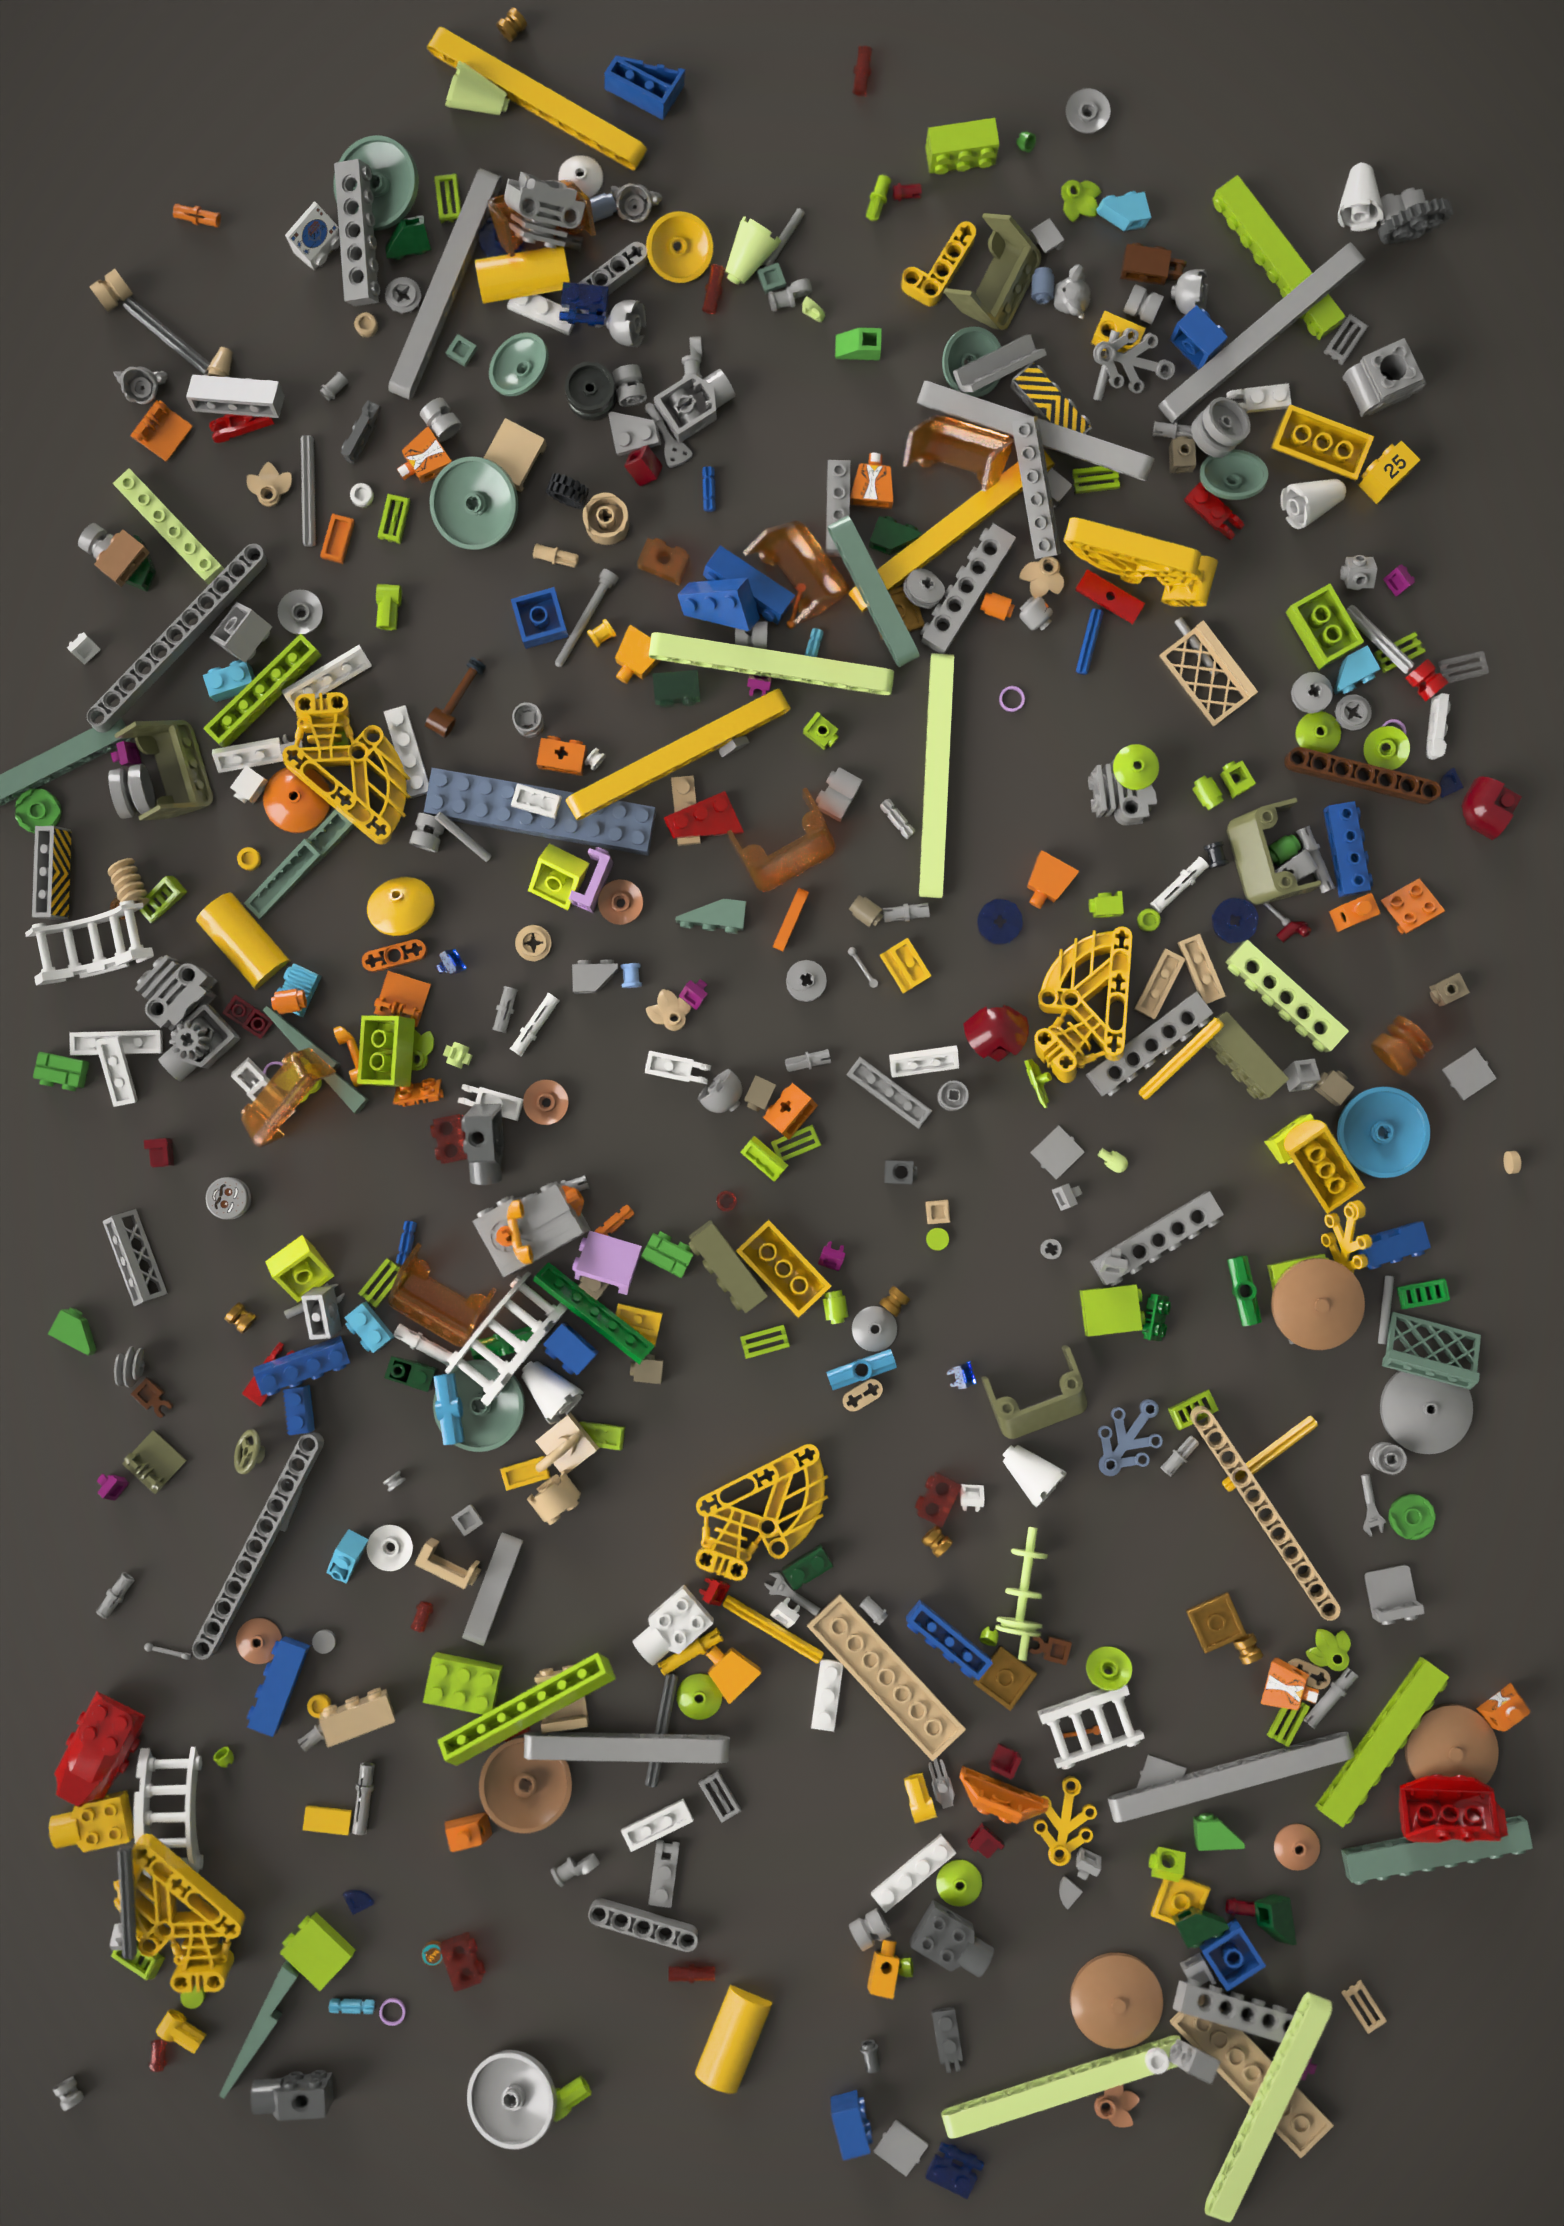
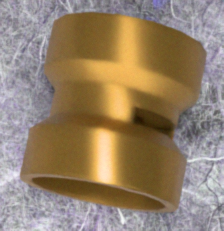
[496,8,528,42]
[879,1285,911,1317]
[224,1302,257,1334]
[921,1525,953,1558]
[1233,1633,1263,1664]

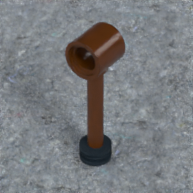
[425,657,486,738]

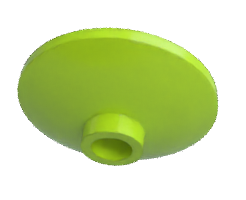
[1296,711,1341,754]
[1364,726,1410,770]
[1113,744,1159,790]
[1086,1646,1132,1691]
[677,1673,722,1720]
[936,1859,982,1906]

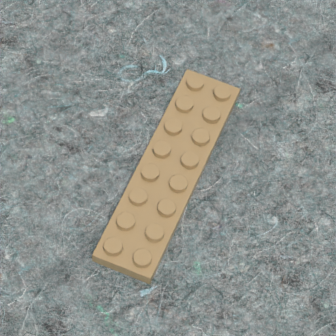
[807,1594,966,1761]
[1170,1995,1334,2158]

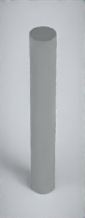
[762,208,805,267]
[1093,330,1120,401]
[1175,617,1220,676]
[434,812,492,862]
[1378,1276,1394,1344]

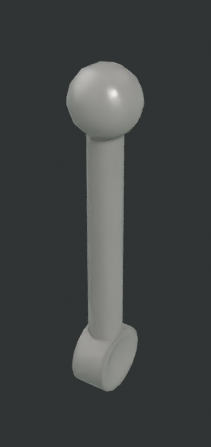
[1264,903,1291,926]
[848,947,878,988]
[144,1643,191,1660]

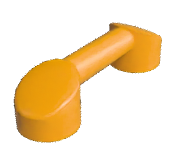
[333,1026,363,1088]
[507,1199,533,1264]

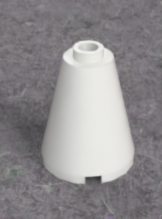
[1338,163,1384,231]
[1280,479,1346,529]
[522,1361,584,1424]
[1003,1445,1067,1508]

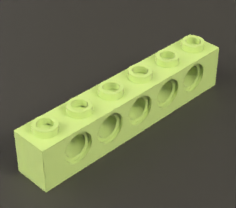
[113,468,224,585]
[1226,940,1349,1053]

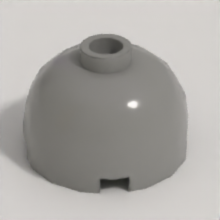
[1171,269,1208,315]
[606,300,646,347]
[697,1069,743,1113]

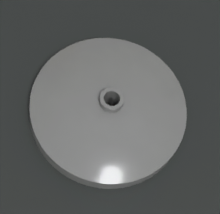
[1380,1371,1473,1454]
[467,2050,557,2149]

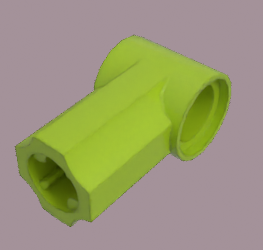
[376,584,402,631]
[554,2076,591,2121]

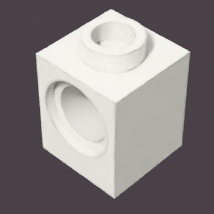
[230,766,268,804]

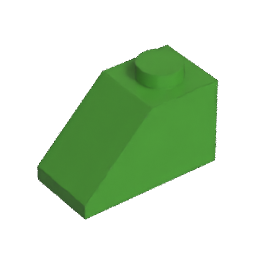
[48,1307,96,1355]
[1193,1813,1245,1851]

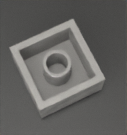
[210,602,272,663]

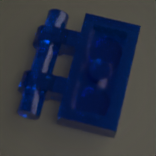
[559,282,609,327]
[925,2142,984,2199]

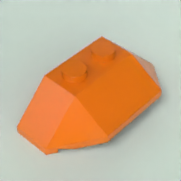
[960,1766,1049,1824]

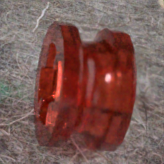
[716,1191,737,1211]

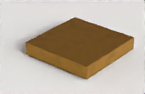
[879,587,924,640]
[1185,1592,1247,1654]
[973,1645,1037,1711]

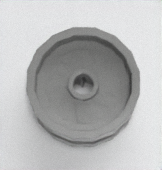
[1191,397,1251,458]
[108,764,156,819]

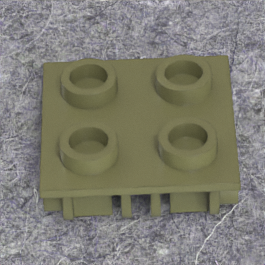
[122,1430,187,1495]

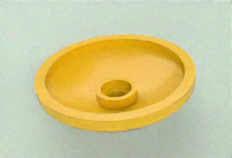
[646,211,713,283]
[367,877,435,936]

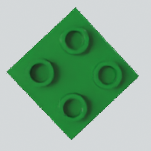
[1142,1294,1171,1342]

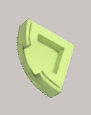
[802,296,825,323]

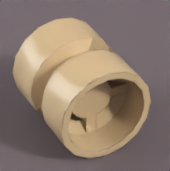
[89,269,133,312]

